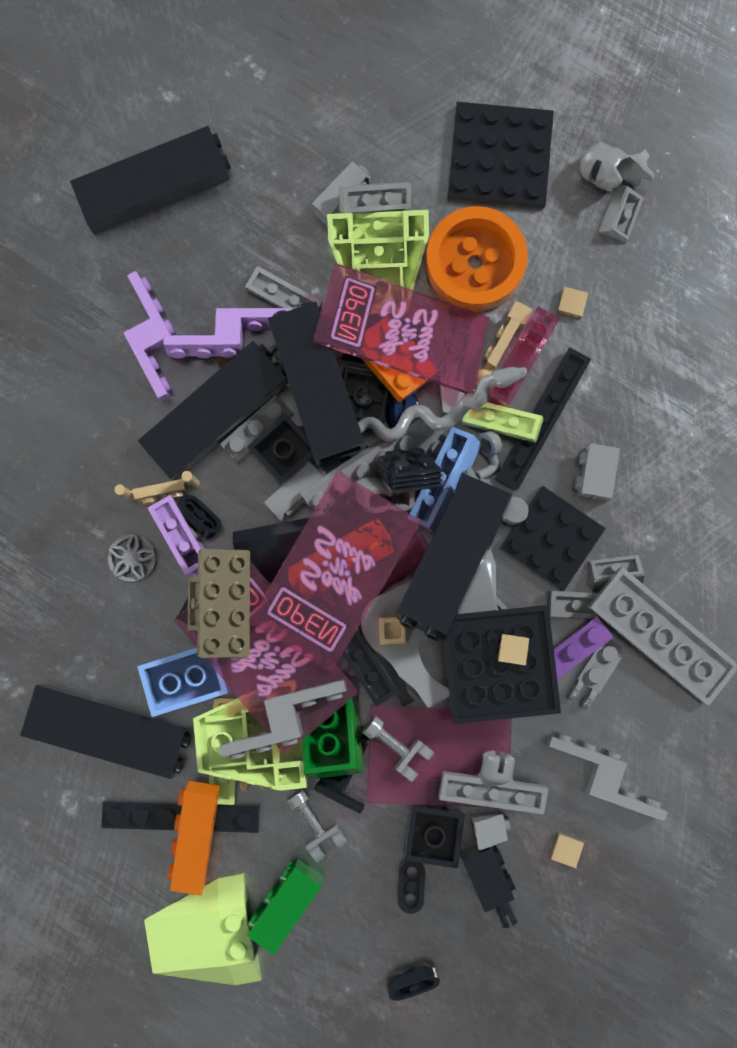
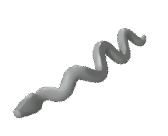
[358,367,527,442]

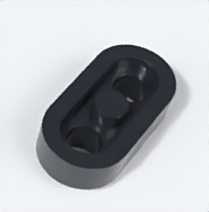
[177,495,222,538]
[397,860,425,914]
[386,965,440,1001]

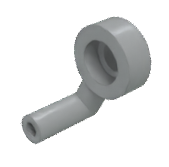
[475,430,502,479]

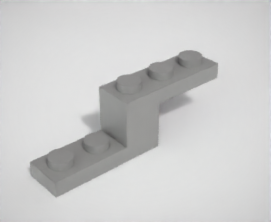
[219,679,347,760]
[545,732,668,822]

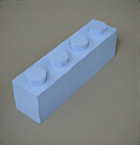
[407,427,482,533]

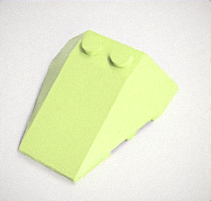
[327,210,429,315]
[193,680,307,791]
[144,873,262,985]

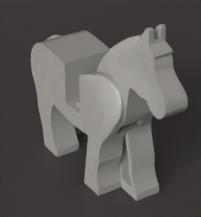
[348,467,528,719]

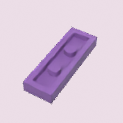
[554,616,614,680]

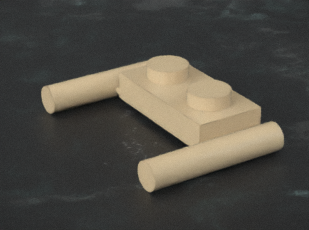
[114,471,200,505]

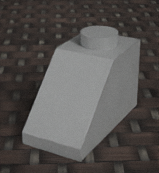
[470,810,511,850]

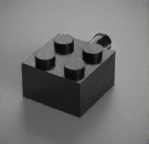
[247,413,315,487]
[403,781,465,869]
[460,844,518,928]

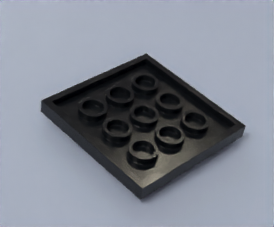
[447,102,554,208]
[443,605,561,724]

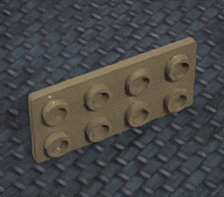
[188,549,250,658]

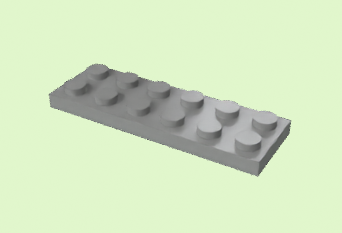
[300,418,446,516]
[588,567,737,706]

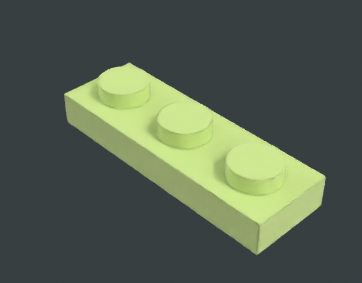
[462,402,543,443]

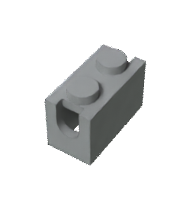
[575,443,620,502]

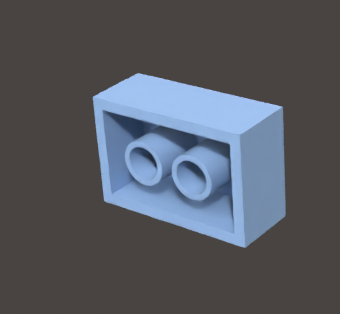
[137,648,232,717]

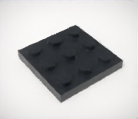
[499,485,606,591]

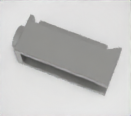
[312,161,371,226]
[264,462,327,523]

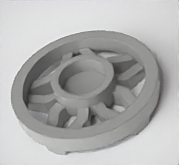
[108,534,157,582]

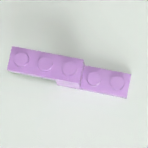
[123,271,175,404]
[163,308,292,359]
[148,495,205,577]

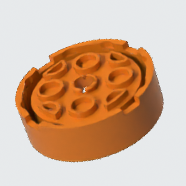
[425,206,528,313]

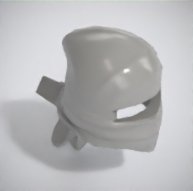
[580,142,654,192]

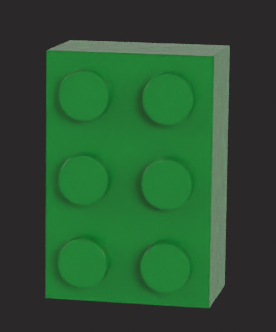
[300,688,364,779]
[247,858,324,956]

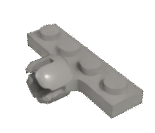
[438,751,548,815]

